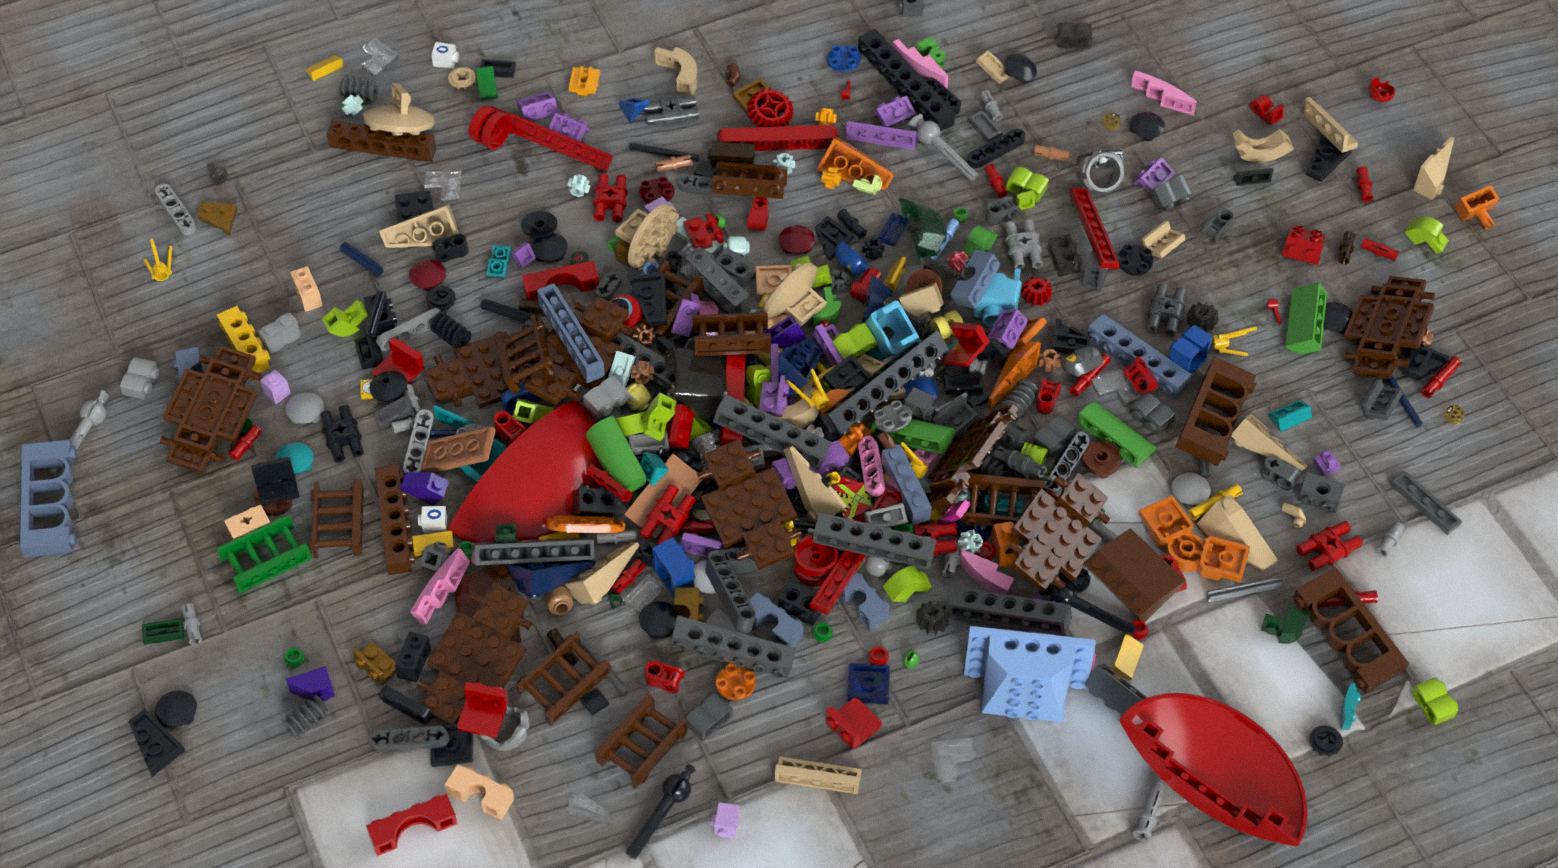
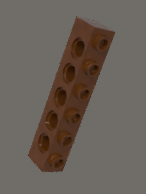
[327,121,436,162]
[375,464,415,575]

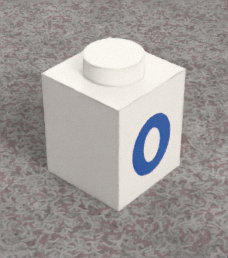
[431,42,459,69]
[418,506,448,534]

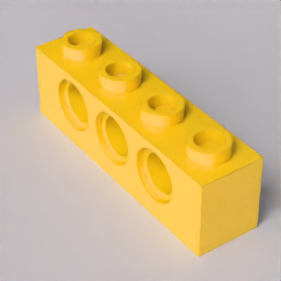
[216,306,271,373]

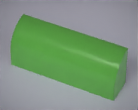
[1285,282,1327,354]
[1078,402,1156,468]
[586,416,647,498]
[871,419,956,454]

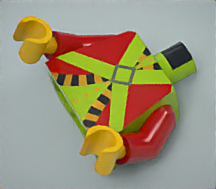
[826,472,879,522]

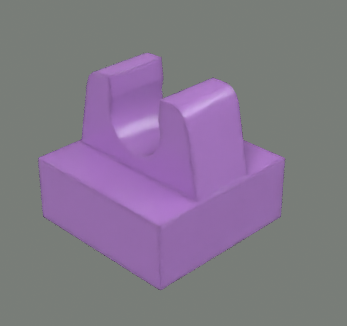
[511,242,536,268]
[1313,450,1341,476]

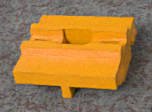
[568,66,600,96]

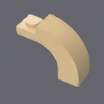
[654,47,698,96]
[1232,129,1294,163]
[777,381,820,429]

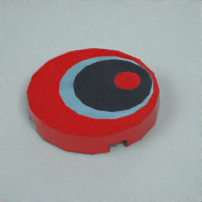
[610,295,642,329]

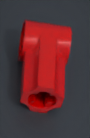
[850,267,881,303]

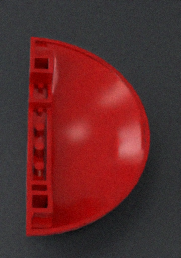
[447,400,604,543]
[1119,693,1308,846]

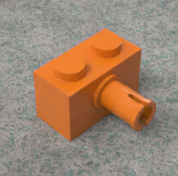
[1454,185,1500,230]

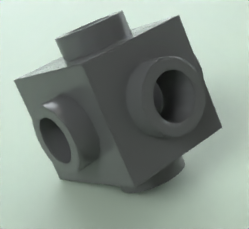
[997,423,1031,452]
[420,542,453,572]

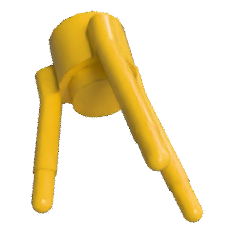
[143,238,172,281]
[1212,326,1257,356]
[786,369,830,410]
[881,442,929,479]

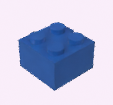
[1168,325,1213,374]
[652,538,696,598]

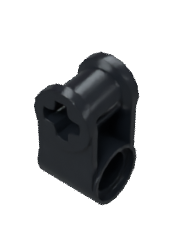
[432,233,469,263]

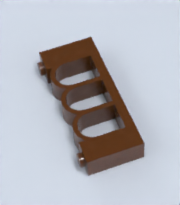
[1175,356,1256,467]
[1293,567,1409,694]

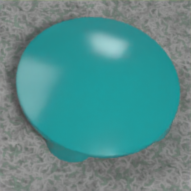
[275,442,314,474]

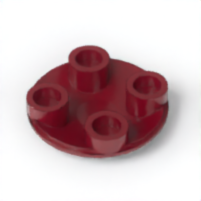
[639,176,675,203]
[779,225,815,254]
[409,259,446,291]

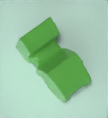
[916,37,945,68]

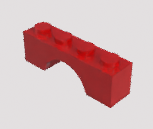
[522,261,599,301]
[366,794,458,856]

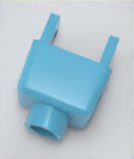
[973,269,1022,328]
[865,301,919,357]

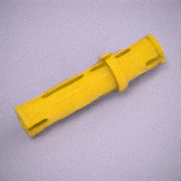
[1188,484,1243,521]

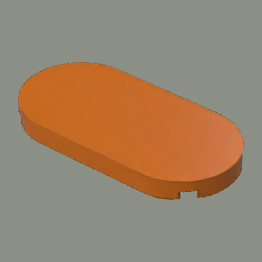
[547,515,625,533]

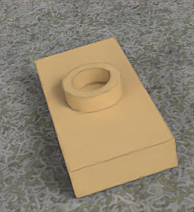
[976,50,1011,84]
[856,354,886,375]

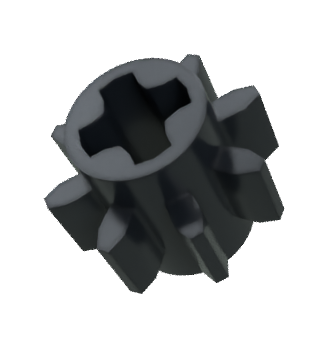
[862,237,885,260]
[637,543,656,568]

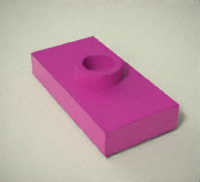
[937,499,970,524]

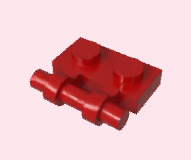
[683,212,724,250]

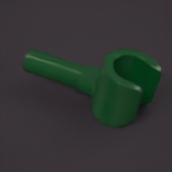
[607,589,623,609]

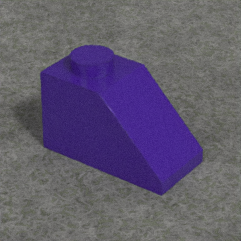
[764,315,807,348]
[400,472,449,506]
[286,666,335,702]

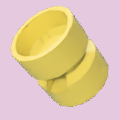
[930,310,963,340]

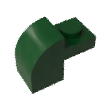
[495,523,518,543]
[1261,606,1309,644]

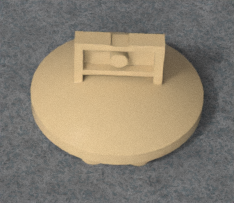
[363,83,435,135]
[615,204,679,271]
[760,262,827,326]

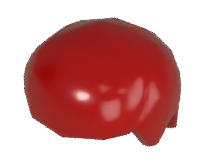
[1368,77,1396,102]

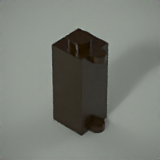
[708,142,755,165]

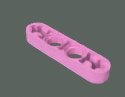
[858,436,885,497]

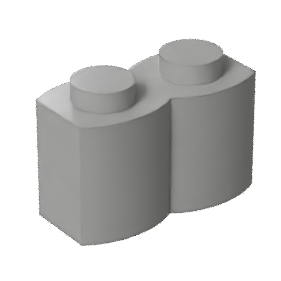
[259,313,301,353]
[120,357,159,399]
[584,376,629,418]

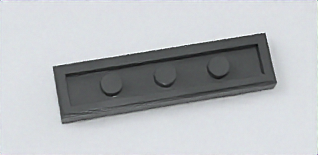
[1390,471,1462,535]

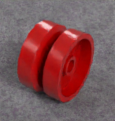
[468,105,512,150]
[793,535,838,587]

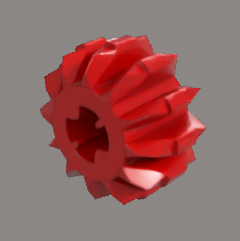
[1021,276,1052,307]

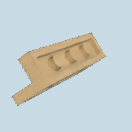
[1304,97,1358,153]
[775,756,862,794]

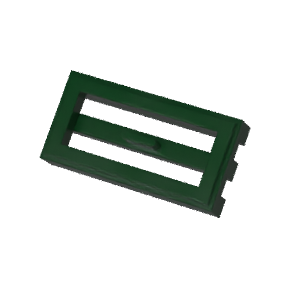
[142,618,185,645]

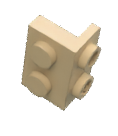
[1142,220,1186,258]

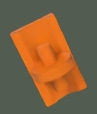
[839,422,874,457]

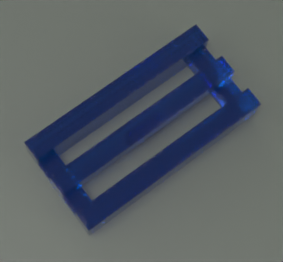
[878,212,909,247]

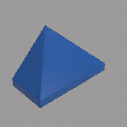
[619,98,650,123]

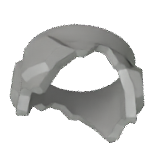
[1079,152,1124,192]
[480,707,530,751]

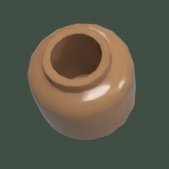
[545,586,573,616]

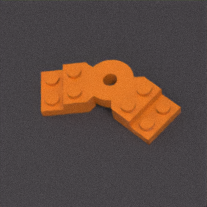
[1138,495,1250,583]

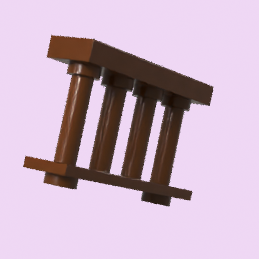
[712,161,788,199]
[637,260,704,339]
[692,312,771,356]
[494,314,554,394]
[961,473,1045,527]
[308,479,364,558]
[516,632,611,726]
[595,693,688,789]

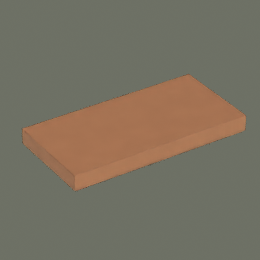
[420,426,496,473]
[624,454,703,539]

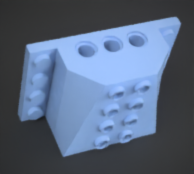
[964,626,1096,722]

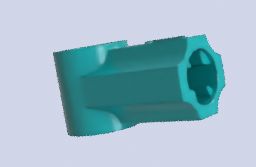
[983,493,1023,517]

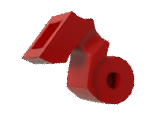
[1250,95,1284,125]

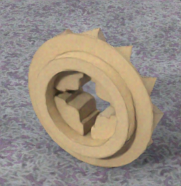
[448,67,476,90]

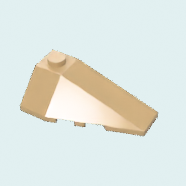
[379,204,459,248]
[1231,414,1308,471]
[784,446,847,522]
[1196,495,1278,572]
[560,542,639,605]

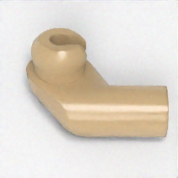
[1282,503,1306,528]

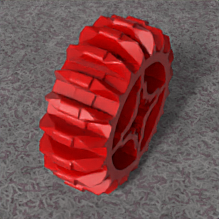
[747,88,794,127]

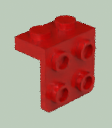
[1282,225,1326,265]
[942,322,990,366]
[373,337,425,384]
[665,404,695,449]
[457,682,509,738]
[825,698,882,750]

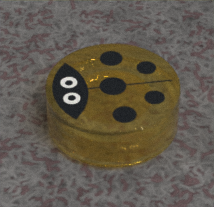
[1103,113,1121,130]
[1444,405,1465,424]

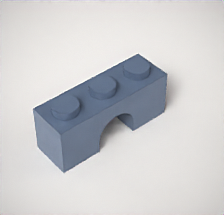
[950,250,1000,309]
[840,572,890,631]
[749,592,803,647]

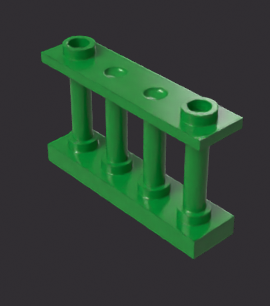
[216,515,312,594]

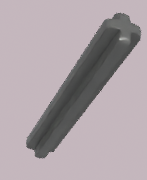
[1206,576,1284,602]

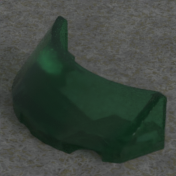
[899,198,947,261]

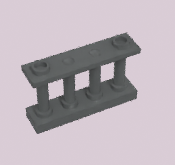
[686,247,751,314]

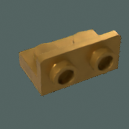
[353,642,396,685]

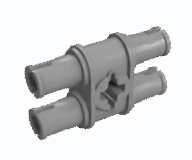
[1005,219,1043,270]

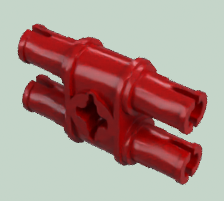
[593,173,628,223]
[639,484,696,545]
[1296,521,1363,572]
[913,522,958,556]

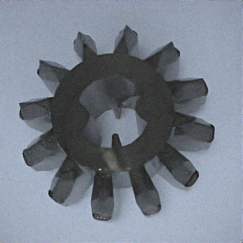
[1187,302,1219,333]
[916,601,950,635]

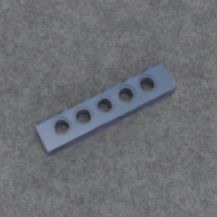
[537,283,605,383]
[1088,314,1192,399]

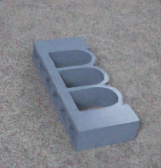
[20,440,77,557]

